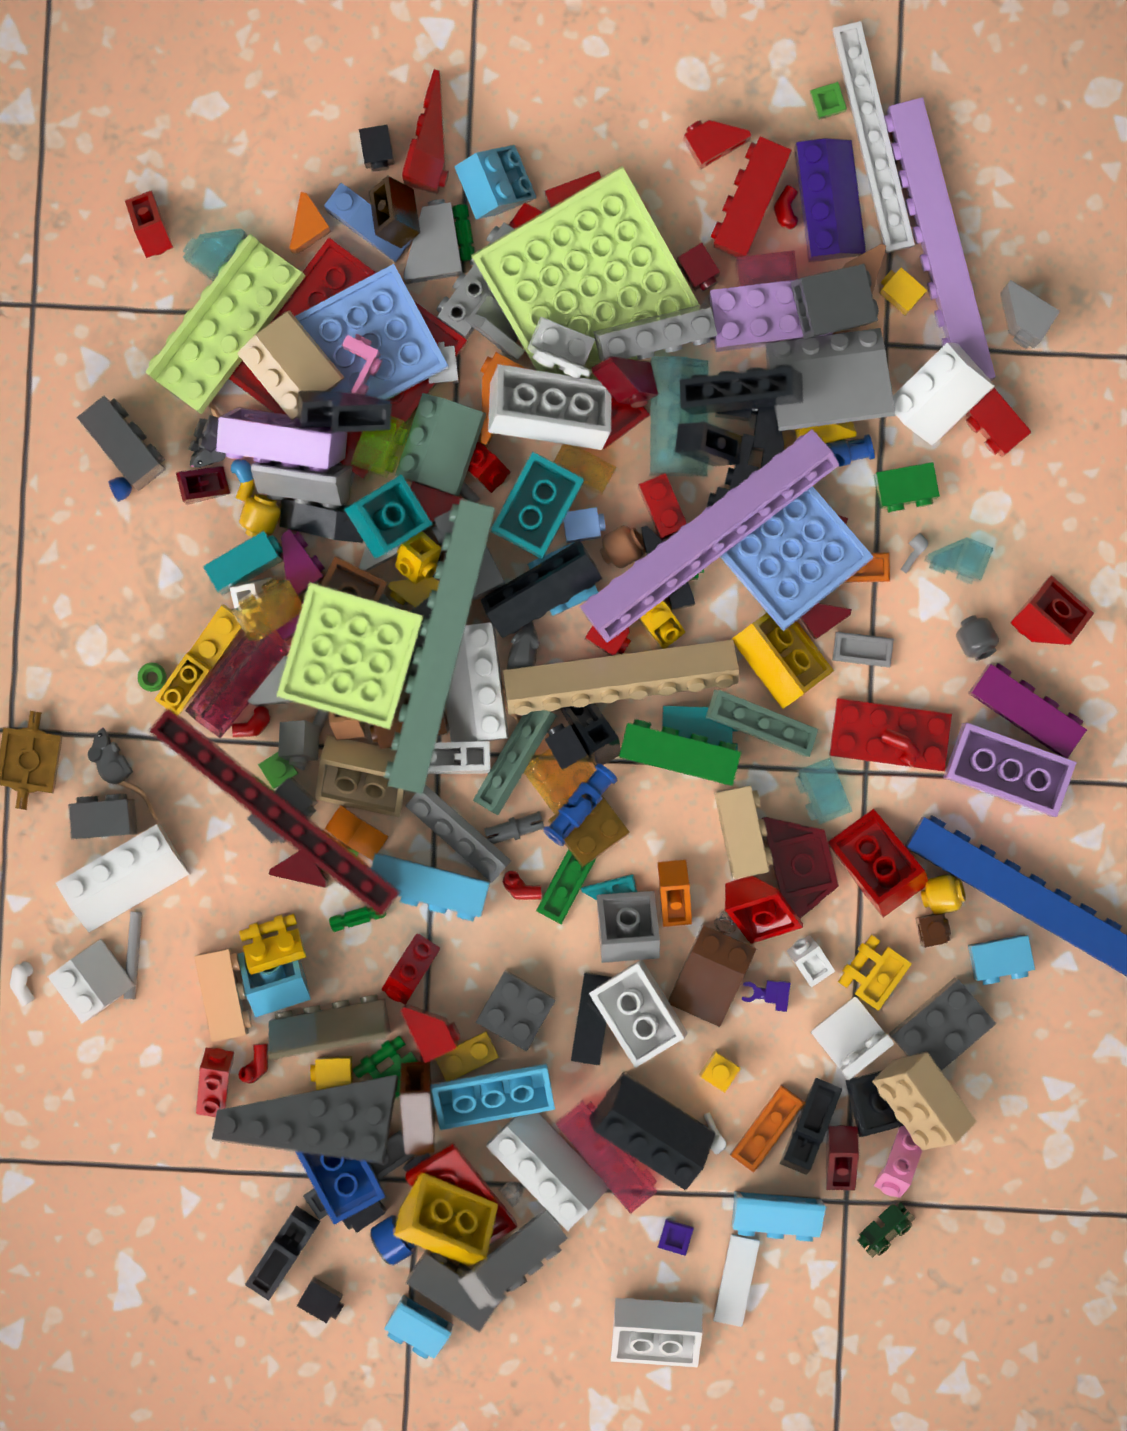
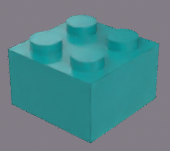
[344,474,432,559]

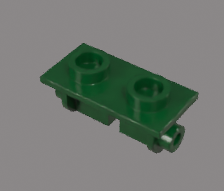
[857,1201,915,1258]

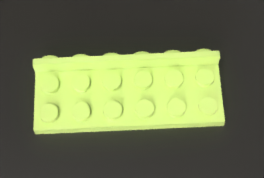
[146,234,305,415]

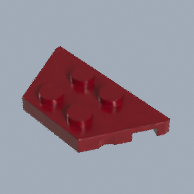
[761,817,839,919]

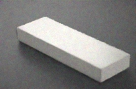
[713,1234,760,1327]

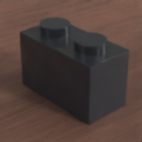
[675,422,743,466]

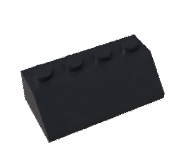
[589,1073,715,1191]

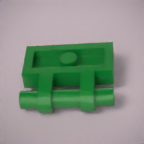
[352,1035,419,1099]

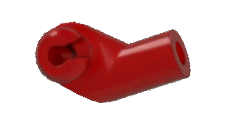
[774,185,798,229]
[232,706,271,738]
[882,728,920,765]
[502,870,541,900]
[238,1044,268,1084]

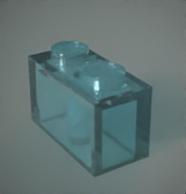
[794,757,852,824]

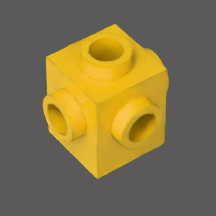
[395,531,442,584]

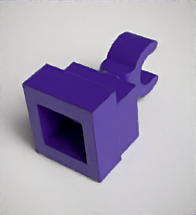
[741,980,790,1012]

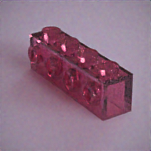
[185,620,291,739]
[556,1099,658,1214]

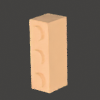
[194,948,252,1042]

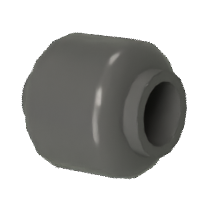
[956,615,999,661]

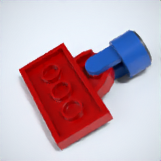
[370,1143,517,1266]

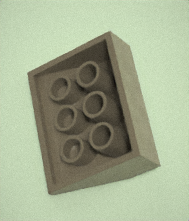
[268,994,391,1060]

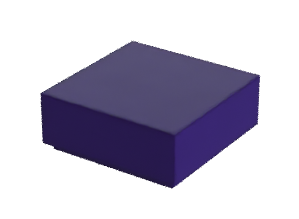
[657,1219,694,1256]

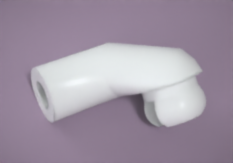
[10,961,35,1006]

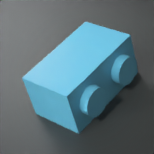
[968,934,1035,985]

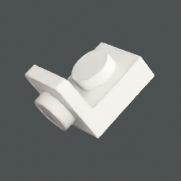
[787,935,835,988]

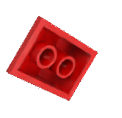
[828,809,929,918]

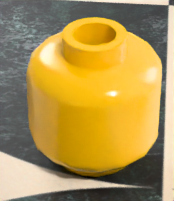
[239,494,281,537]
[921,874,966,914]

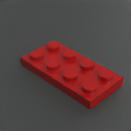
[829,698,952,771]

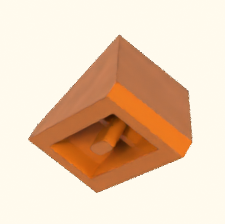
[290,192,331,254]
[325,805,389,861]

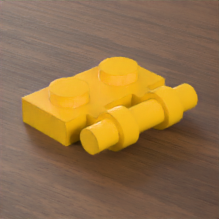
[239,913,306,975]
[838,935,912,1011]

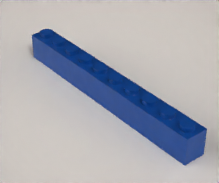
[905,815,1127,977]

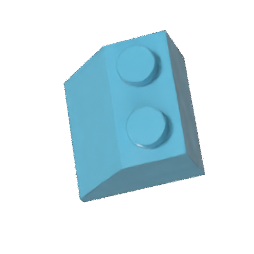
[238,952,311,1017]
[384,1295,453,1359]

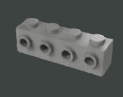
[436,222,514,340]
[593,304,717,361]
[458,1210,568,1309]

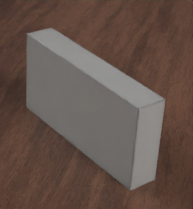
[832,632,894,668]

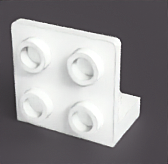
[527,316,595,379]
[811,997,895,1080]

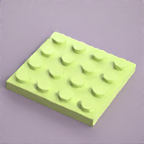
[277,583,423,729]

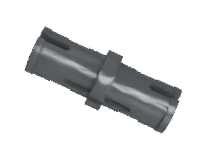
[484,811,544,844]

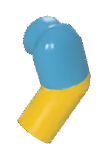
[231,459,255,502]

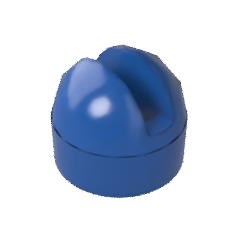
[108,477,132,502]

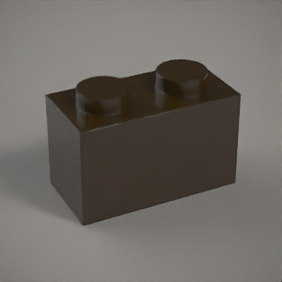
[369,176,420,248]

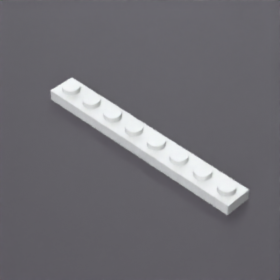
[832,21,915,253]

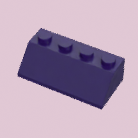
[794,138,866,262]

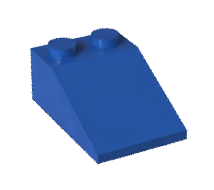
[296,1152,386,1225]

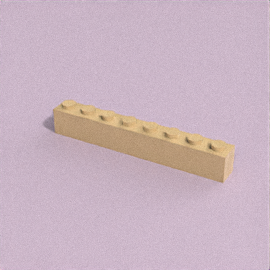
[503,640,739,715]

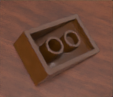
[668,924,756,1027]

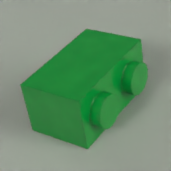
[874,462,940,513]

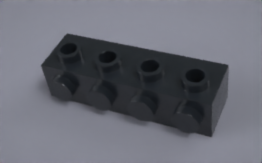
[680,364,803,415]
[480,540,602,638]

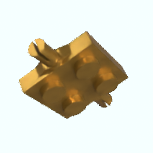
[0,711,62,810]

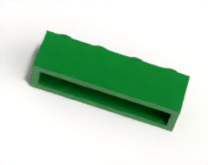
[619,719,741,786]

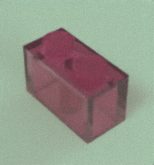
[735,250,798,287]

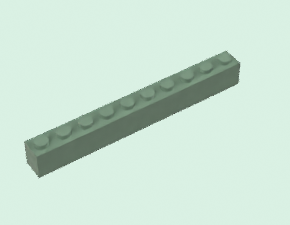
[384,499,495,794]

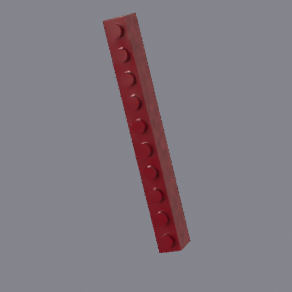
[149,708,401,916]

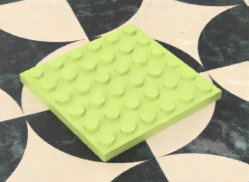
[471,166,699,380]

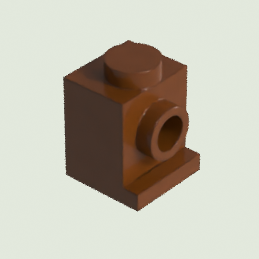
[915,914,951,948]

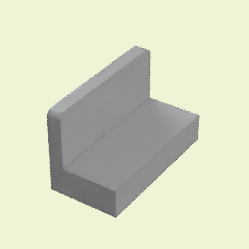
[466,294,525,360]

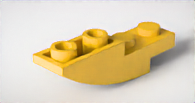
[154,604,247,715]

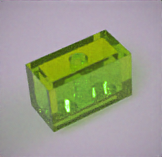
[351,416,409,478]

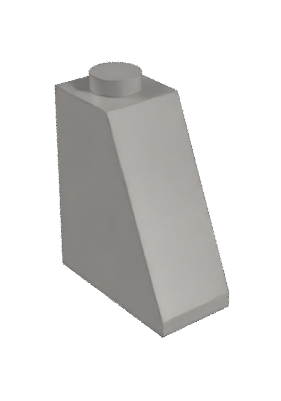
[404,199,462,284]

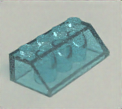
[649,356,708,476]

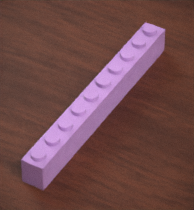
[884,97,996,381]
[580,430,839,643]

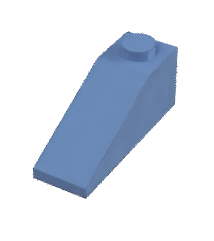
[324,182,412,263]

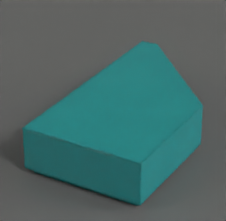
[581,874,637,900]

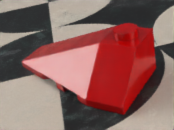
[402,69,449,194]

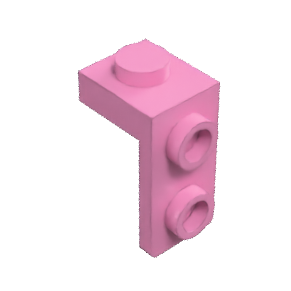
[342,334,382,395]
[874,1126,923,1198]

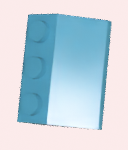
[732,1191,826,1241]

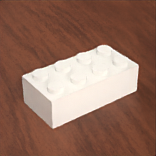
[488,364,611,450]

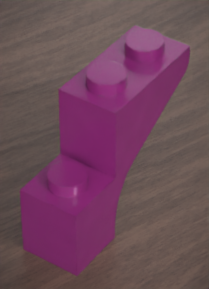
[267,529,325,641]

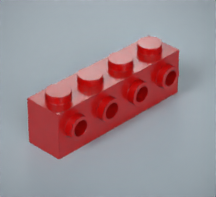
[711,136,792,261]

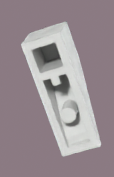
[428,741,490,774]

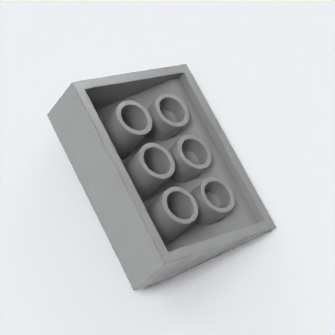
[765,328,895,431]

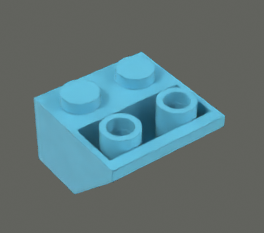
[454,145,537,220]

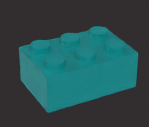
[491,452,584,559]

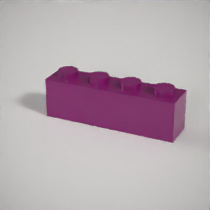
[968,663,1087,759]

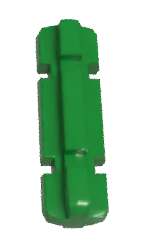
[452,204,475,261]
[329,906,386,932]

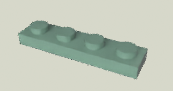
[705,690,818,757]
[473,710,557,815]

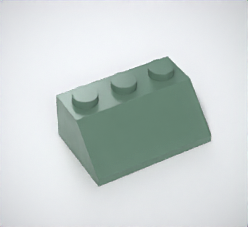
[395,393,486,496]

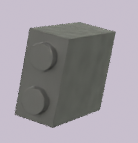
[790,264,878,339]

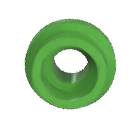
[137,663,167,692]

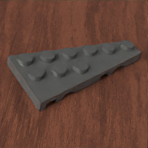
[212,1075,399,1164]

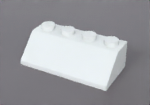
[446,622,509,742]
[56,824,189,932]
[486,1113,609,1231]

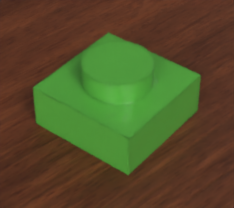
[810,82,847,120]
[258,752,299,789]

